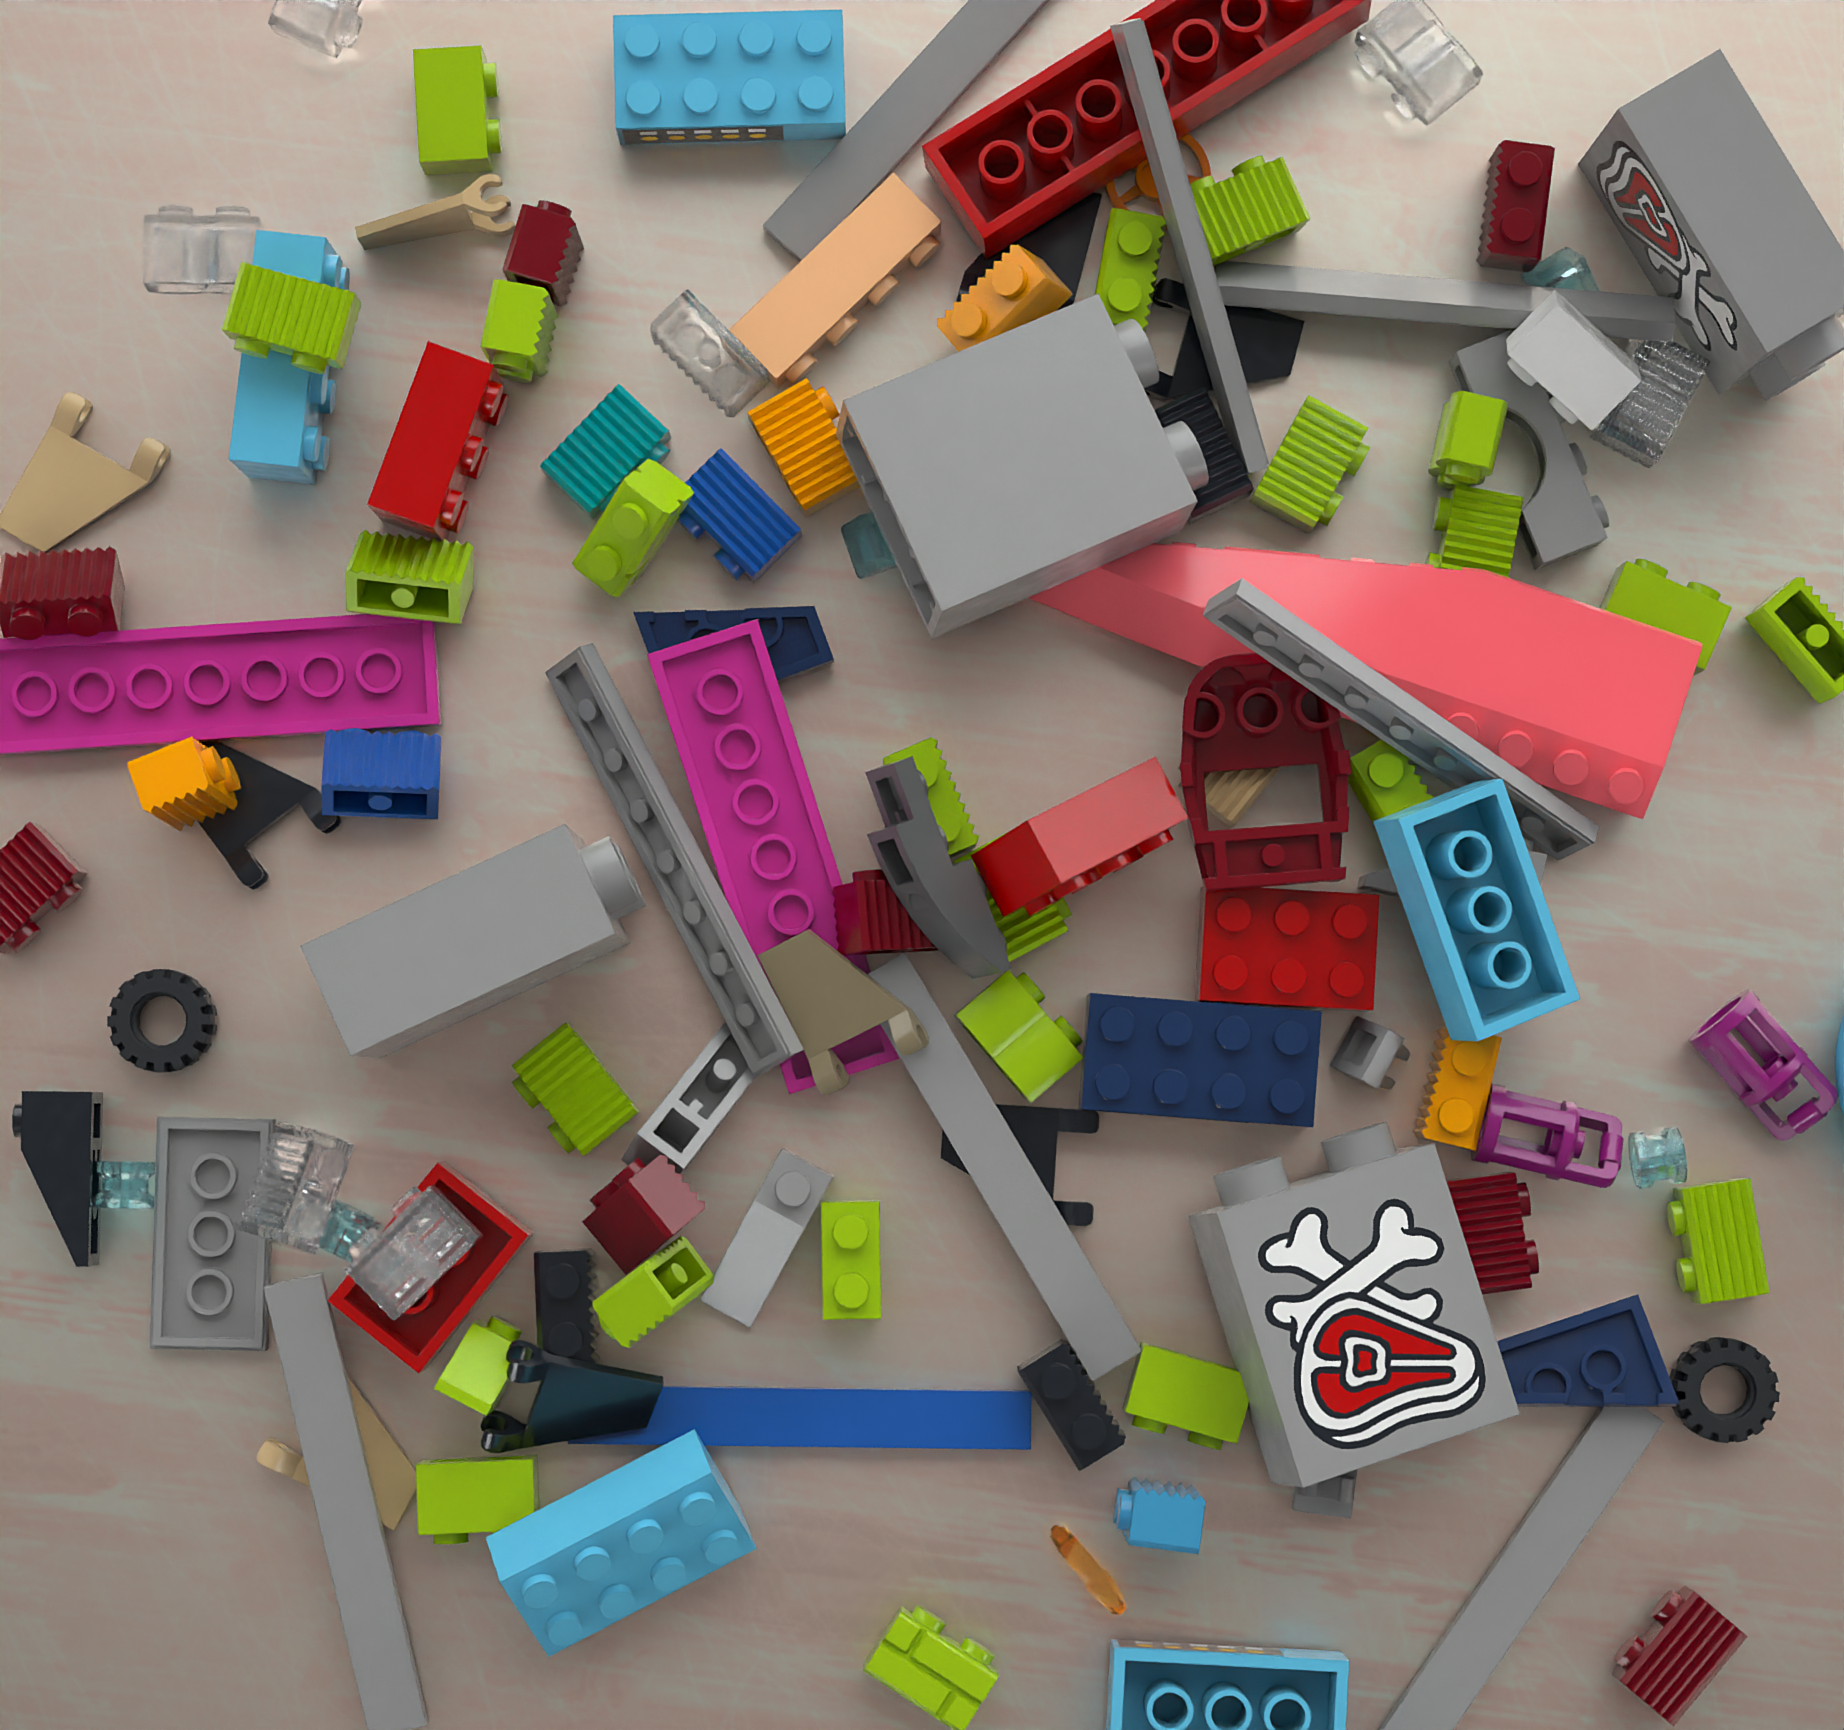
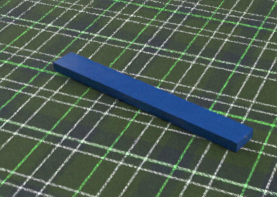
[568,1386,1032,1450]

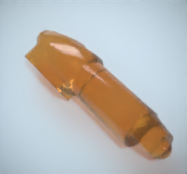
[1050,1525,1127,1615]

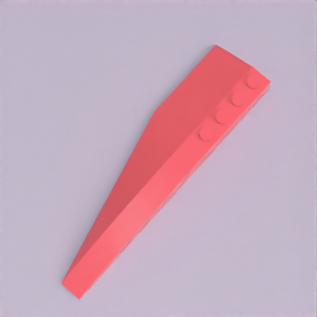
[1029,542,1703,819]

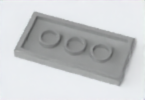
[150,1117,276,1351]

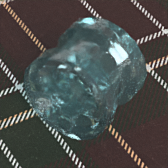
[1628,1127,1687,1189]
[95,1161,156,1209]
[309,1198,381,1264]

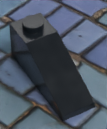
[12,1091,103,1267]

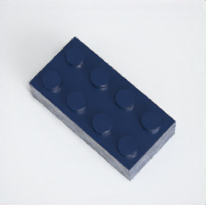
[1078,993,1322,1127]

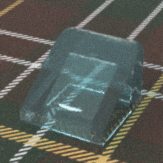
[1521,247,1599,291]
[841,512,898,579]

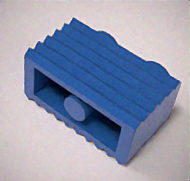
[677,448,802,583]
[321,728,441,820]

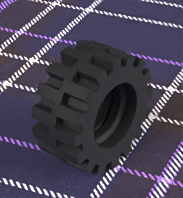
[107,969,217,1073]
[1669,1337,1780,1443]

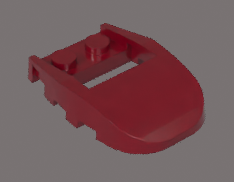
[1180,653,1351,892]

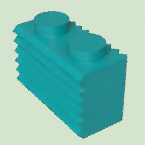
[540,384,671,520]

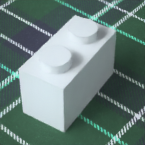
[1506,290,1641,430]

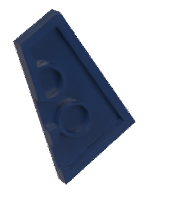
[633,606,834,683]
[1497,1294,1679,1407]

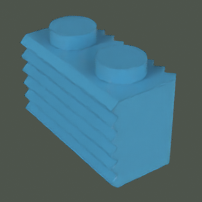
[1113,1477,1206,1554]

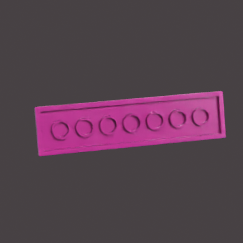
[0,614,442,755]
[647,619,899,1094]

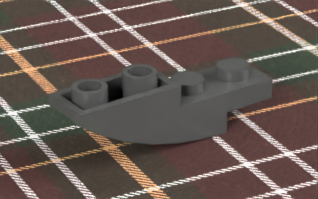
[865,756,1012,979]

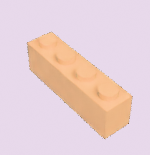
[729,172,941,389]

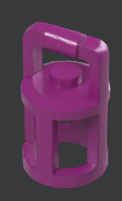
[1688,989,1838,1141]
[1471,1083,1624,1188]

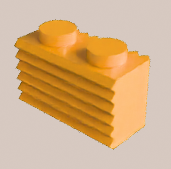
[937,245,1073,352]
[747,378,860,518]
[127,736,241,831]
[1413,1026,1502,1151]

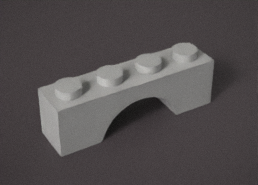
[1448,329,1609,570]

